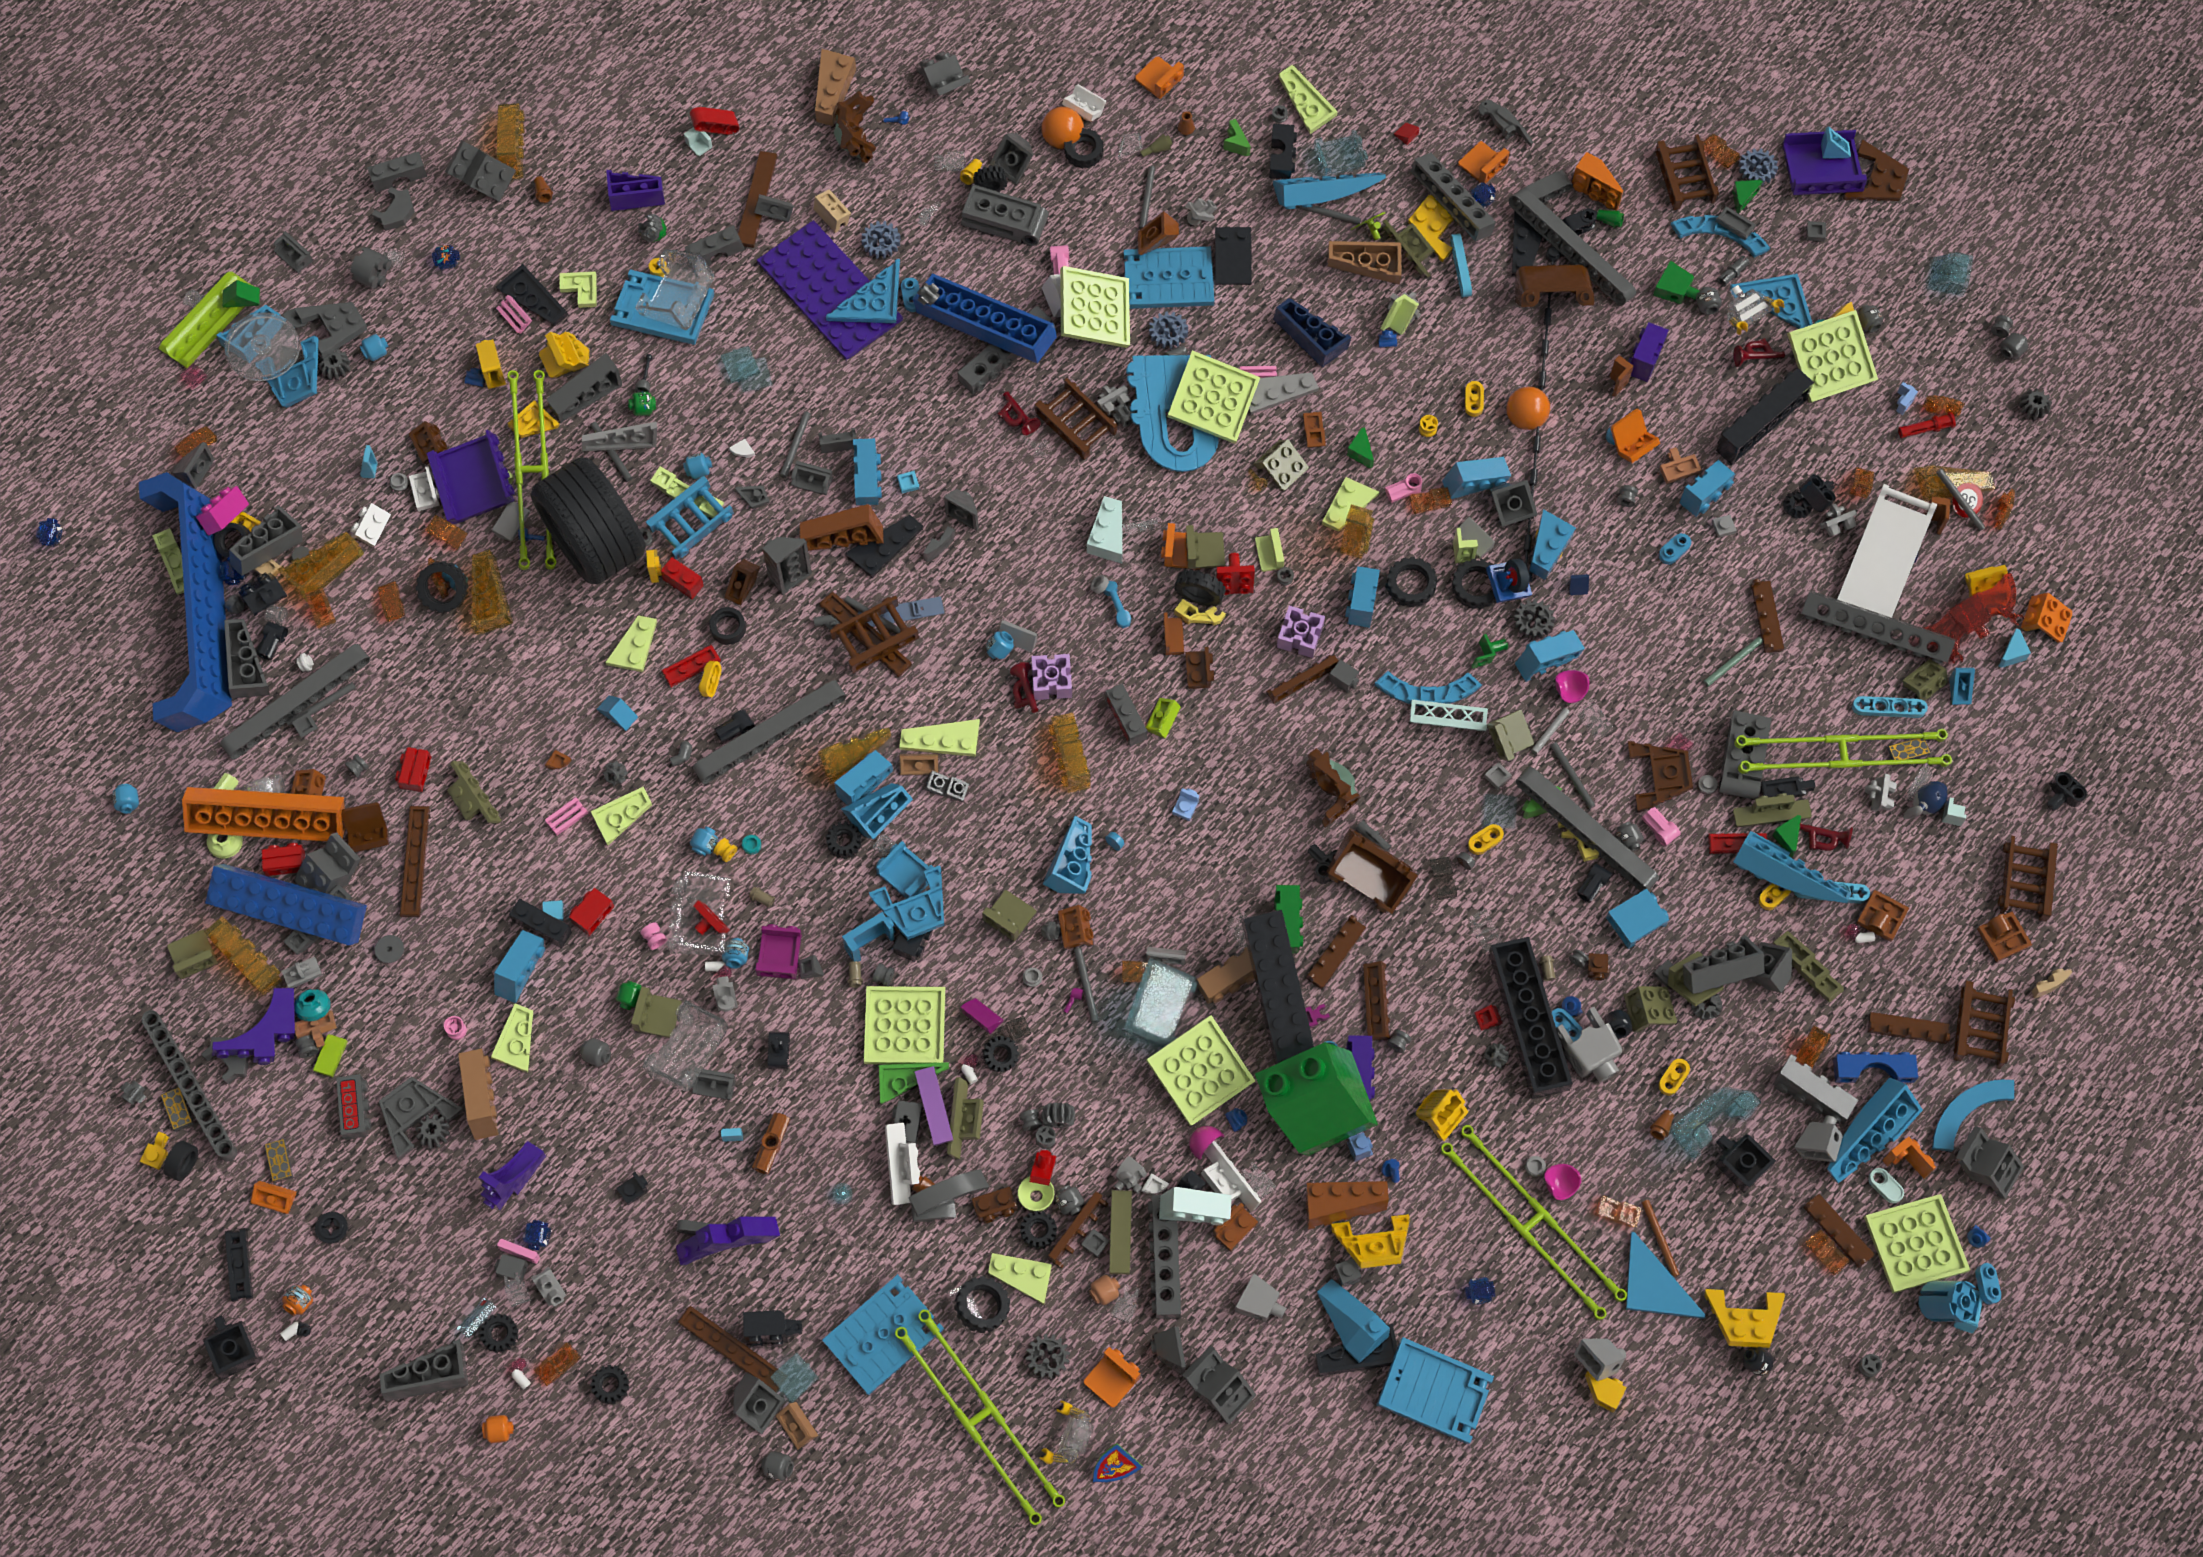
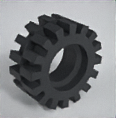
[973,165,1007,192]
[826,821,862,859]
[982,1036,1019,1072]
[1020,1211,1057,1250]
[479,1314,519,1353]
[591,1365,629,1404]

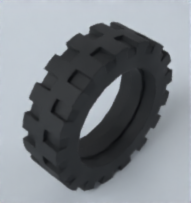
[1386,557,1437,607]
[1452,559,1496,609]
[416,561,468,613]
[1174,570,1226,607]
[954,1276,1010,1333]

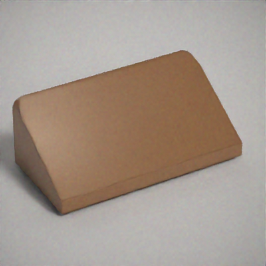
[899,754,938,775]
[775,1402,818,1450]

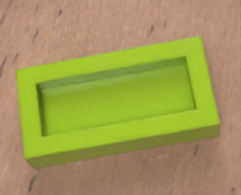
[313,1034,348,1078]

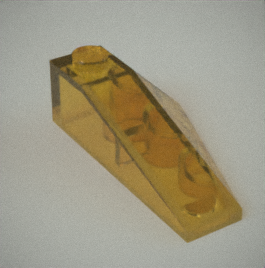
[1914,465,1995,502]
[818,727,891,785]

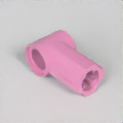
[1050,245,1069,275]
[1385,473,1422,503]
[1642,807,1681,846]

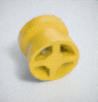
[649,258,668,278]
[1419,415,1438,437]
[713,838,738,862]

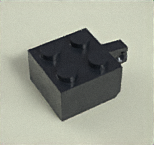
[238,572,287,616]
[1715,1133,1776,1194]
[743,1310,803,1348]
[203,1315,261,1379]

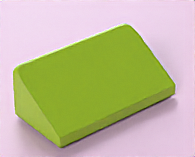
[1146,698,1181,738]

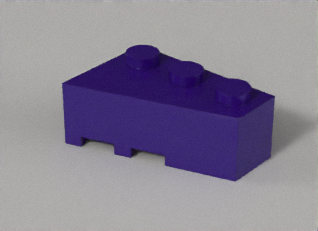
[606,170,665,211]
[1628,322,1669,382]
[1346,1035,1375,1101]

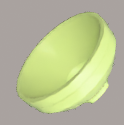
[207,834,243,859]
[1018,1176,1055,1212]

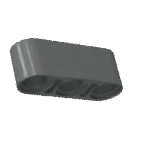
[1524,170,1573,203]

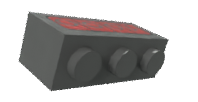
[1105,683,1147,747]
[336,1074,371,1140]

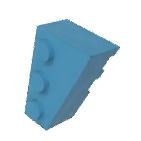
[1679,460,1735,517]
[1515,630,1585,682]

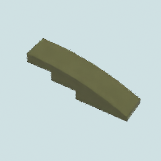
[1773,931,1844,1003]
[1109,1190,1132,1275]

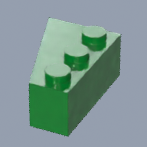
[1274,885,1303,953]

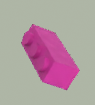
[196,486,249,536]

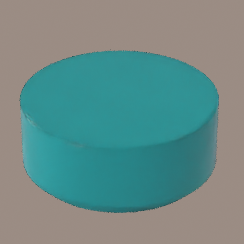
[742,835,762,855]

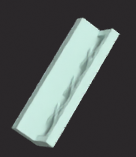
[1409,700,1488,731]

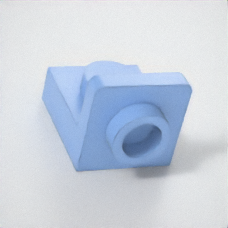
[1896,382,1918,415]
[1172,788,1199,821]

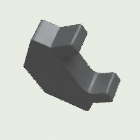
[372,187,415,231]
[201,1037,249,1084]

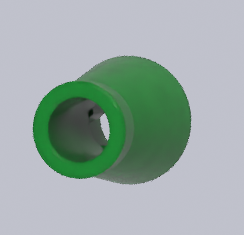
[1596,209,1624,228]

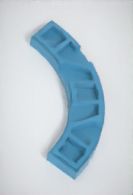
[1671,215,1770,258]
[1374,671,1482,706]
[1932,1079,2014,1152]

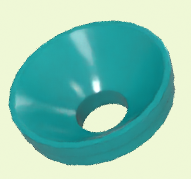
[294,989,331,1021]

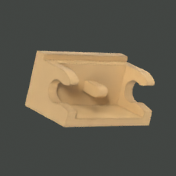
[813,189,851,233]

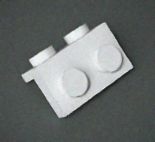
[1062,84,1106,121]
[409,466,440,511]
[350,503,391,547]

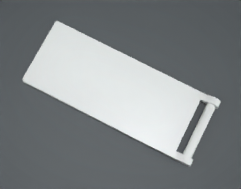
[1836,484,1937,633]

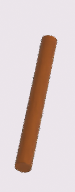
[1641,1200,1680,1277]

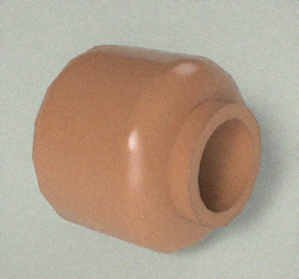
[1089,1275,1120,1306]

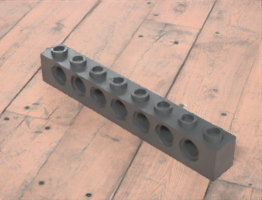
[1802,590,1955,664]

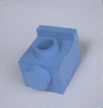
[1347,1132,1373,1162]

